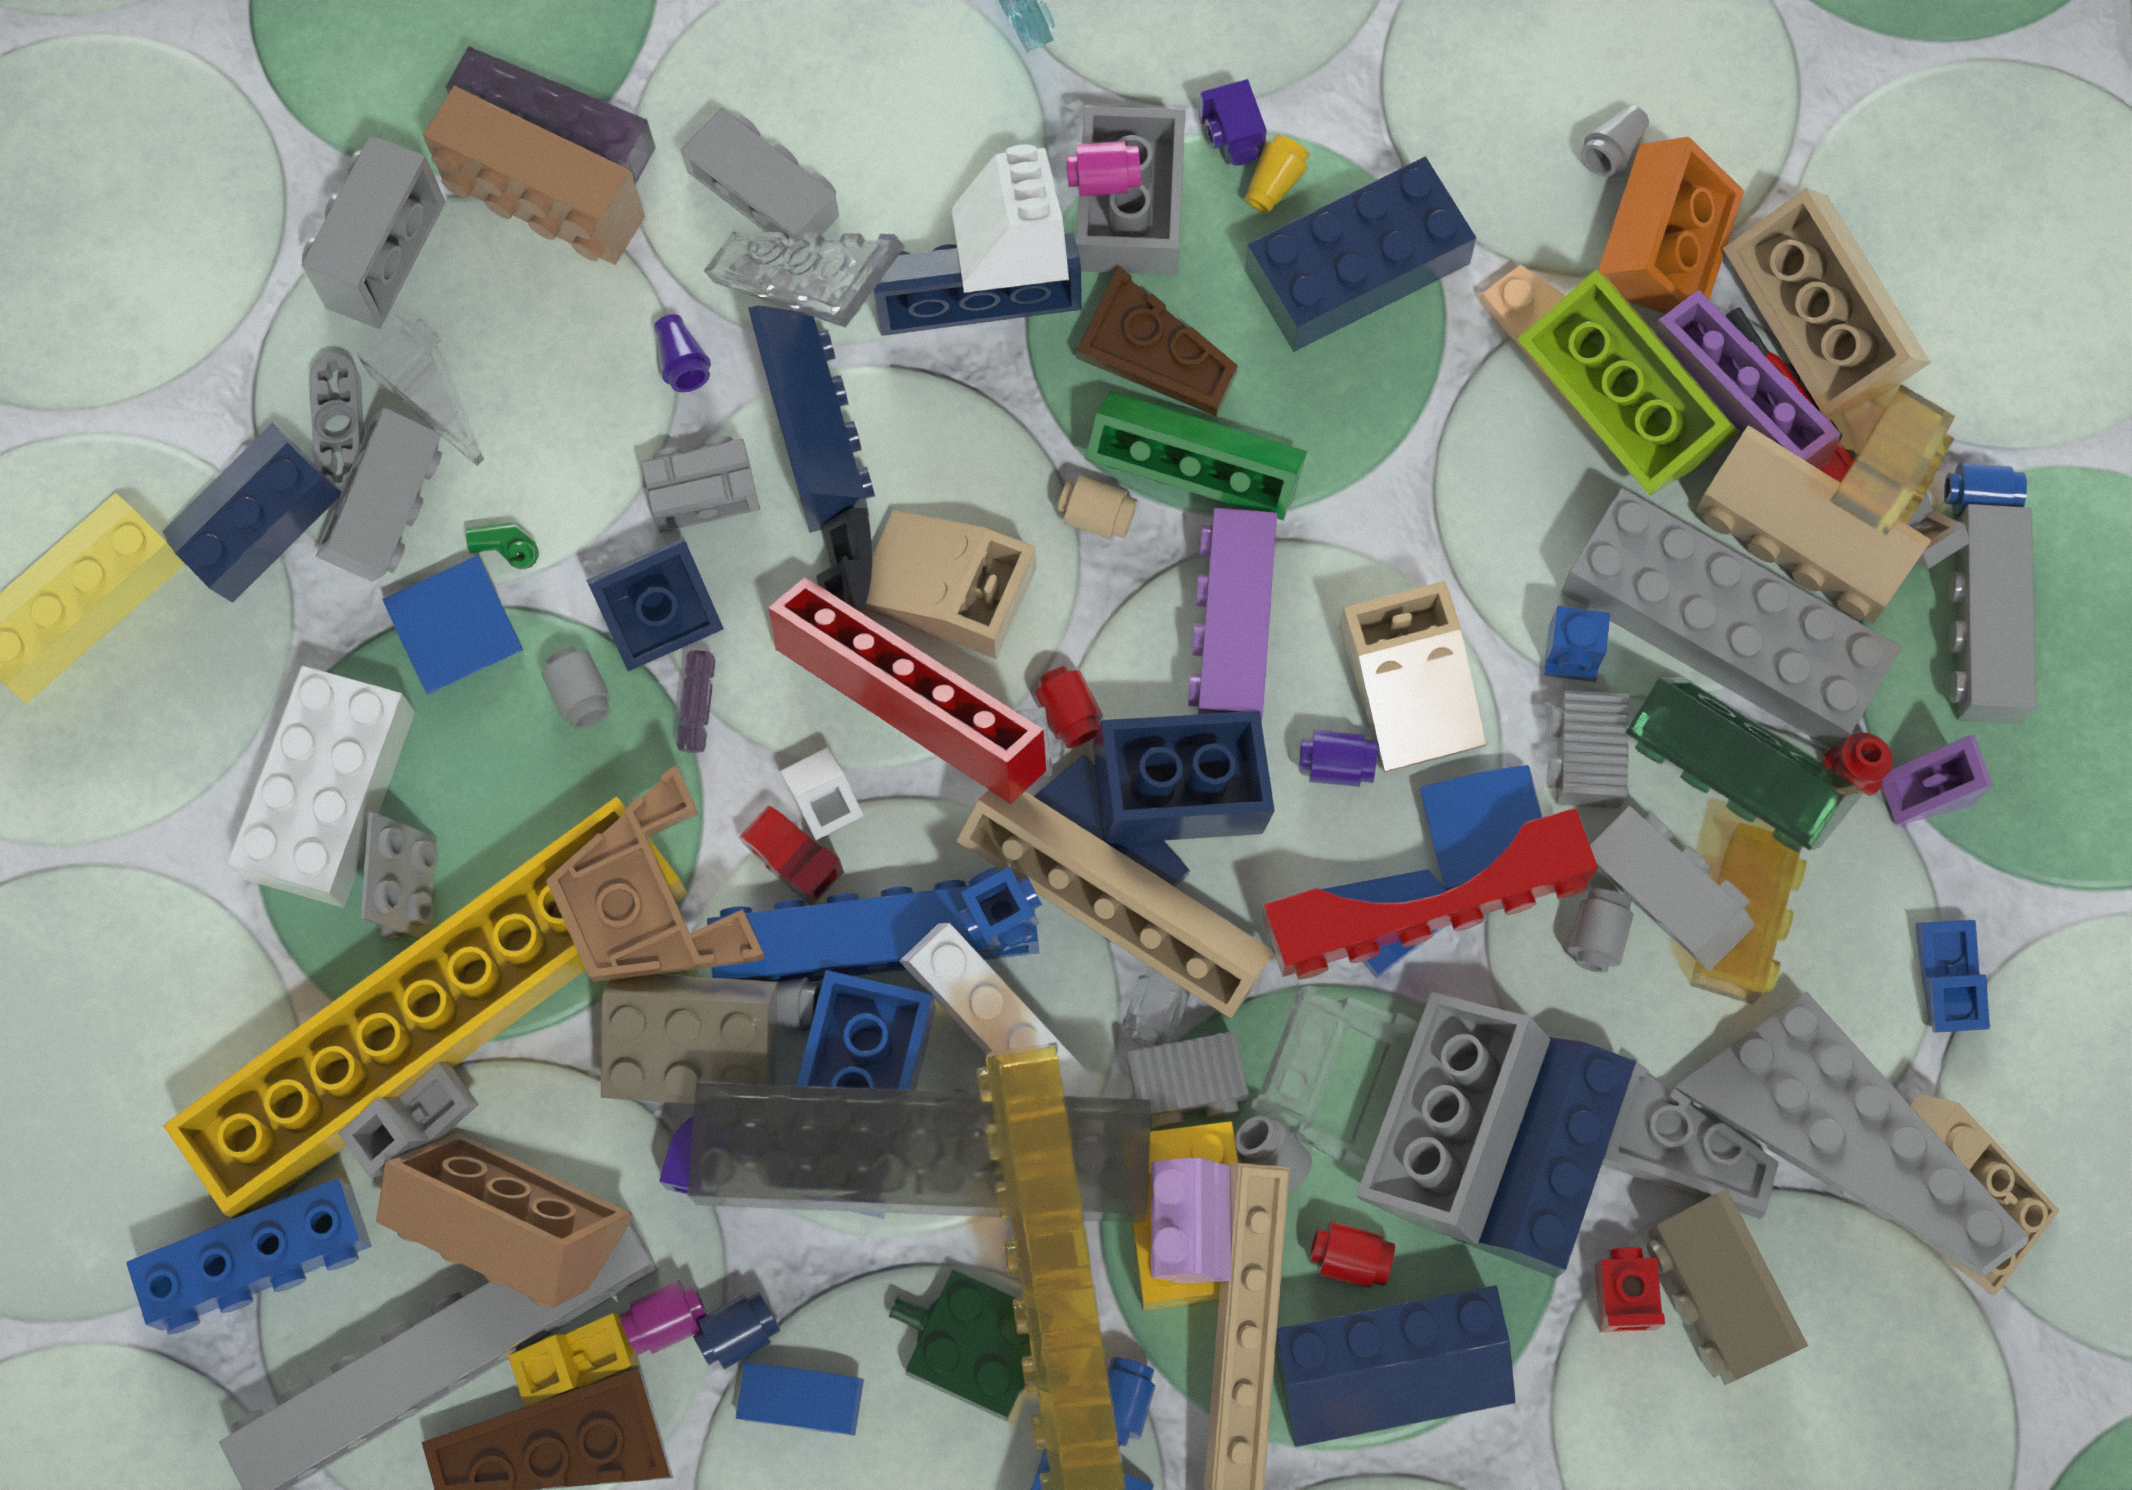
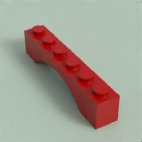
[1262,807,1598,980]

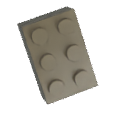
[601,974,778,1109]

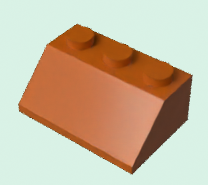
[1598,137,1744,314]

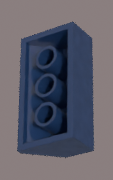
[871,233,1082,336]
[748,305,875,533]
[1452,1037,1636,1278]
[1275,1285,1516,1448]

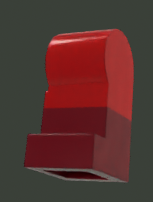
[739,805,844,905]

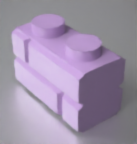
[1151,1158,1231,1284]

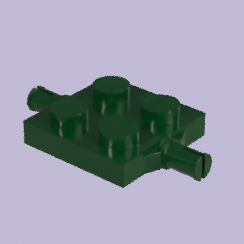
[889,1269,1071,1421]

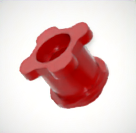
[1823,732,1893,799]

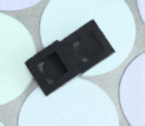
[816,508,872,612]

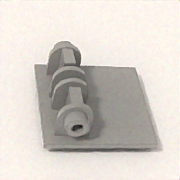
[360,812,438,940]

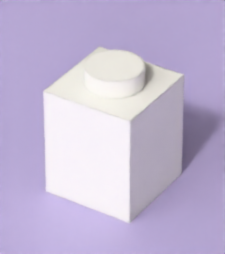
[780,748,864,840]

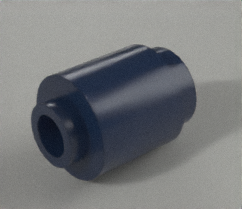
[693,1292,781,1370]

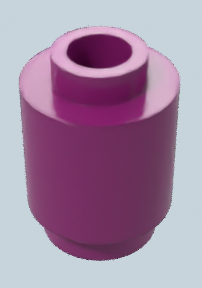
[619,1280,707,1355]

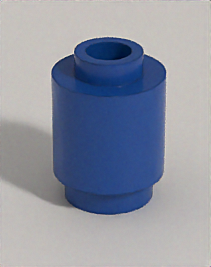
[1944,463,2027,515]
[1087,1357,1156,1446]

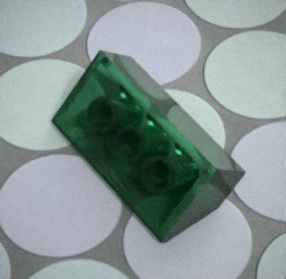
[1625,677,1865,852]

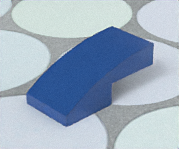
[1916,920,1990,1033]
[735,1362,864,1436]

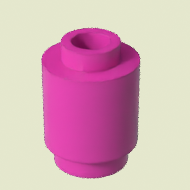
[1066,141,1141,197]

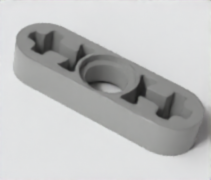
[310,353,364,499]

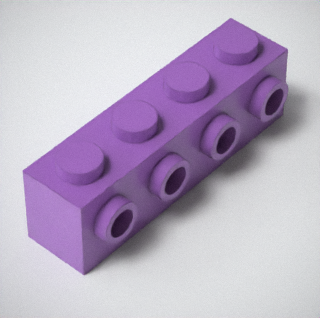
[1656,290,1841,470]
[1188,508,1277,721]

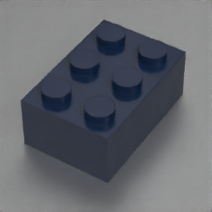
[1093,711,1275,844]

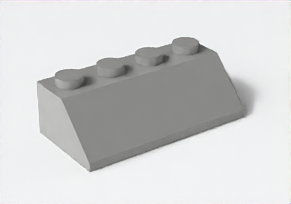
[1356,991,1551,1245]

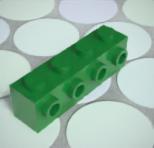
[1085,391,1307,521]

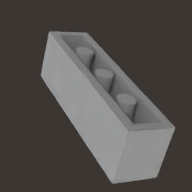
[1948,504,2036,724]

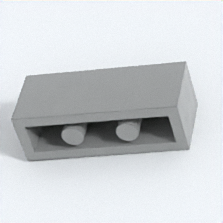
[681,107,839,258]
[315,407,442,582]
[1590,805,1756,972]

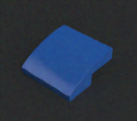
[382,555,523,695]
[1420,765,1543,891]

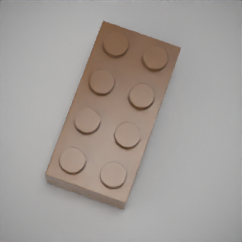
[423,86,645,265]

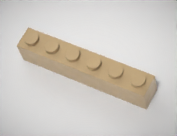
[956,790,1276,1018]

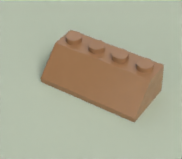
[376,1132,632,1308]

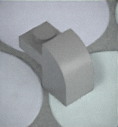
[338,1062,479,1177]

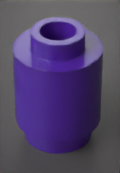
[1299,729,1378,787]

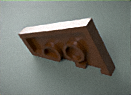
[1076,265,1238,417]

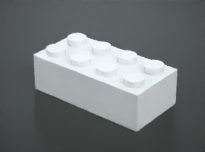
[227,666,415,908]

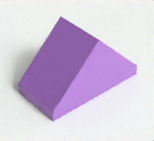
[1882,735,1993,825]

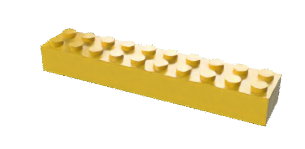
[162,796,688,1219]

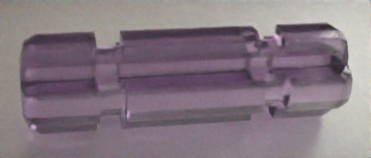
[675,650,716,753]

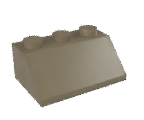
[1647,1189,1808,1385]

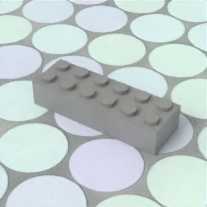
[1561,488,1902,749]

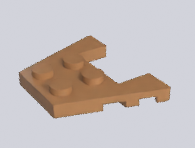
[546,765,765,982]

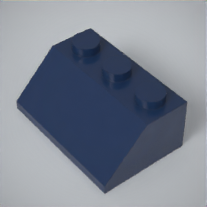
[162,422,341,603]

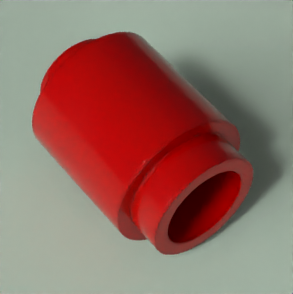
[1034,666,1103,748]
[1309,1220,1395,1288]

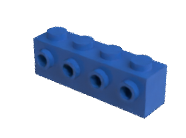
[126,1177,372,1334]

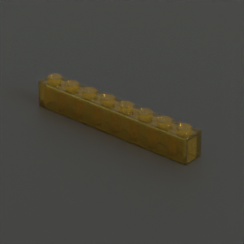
[977,1042,1127,1490]

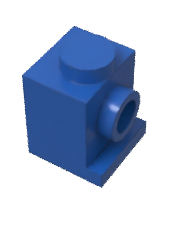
[1543,606,1610,683]

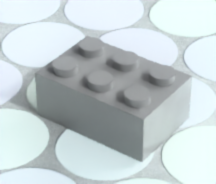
[1076,106,1185,275]
[301,135,446,329]

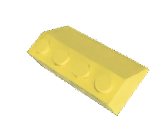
[0,493,185,704]

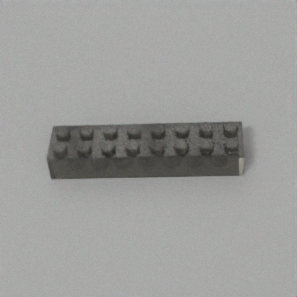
[688,1082,1151,1223]

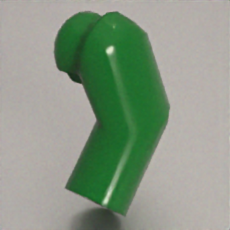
[466,523,539,569]

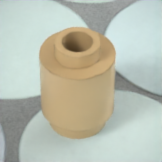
[1057,474,1138,539]

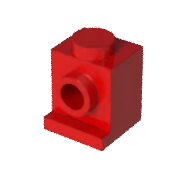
[1594,1247,1665,1332]

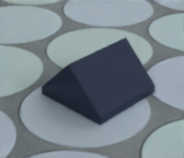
[586,537,724,672]

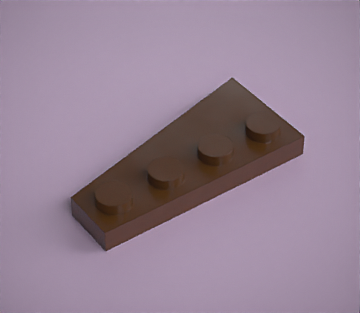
[421,1368,674,1490]

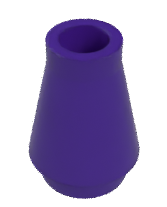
[654,314,711,393]

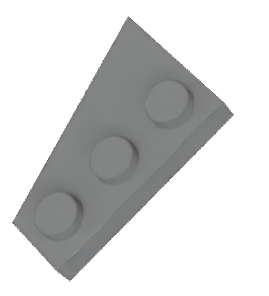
[1602,1059,1779,1219]

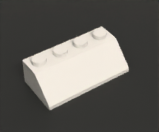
[951,144,1069,293]

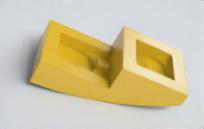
[508,1313,640,1407]

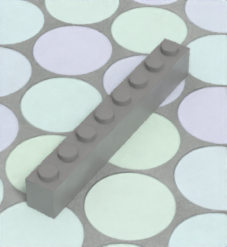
[219,1223,658,1490]

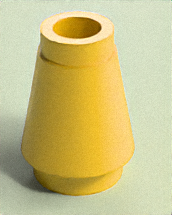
[1244,135,1310,214]

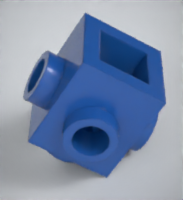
[959,866,1042,951]

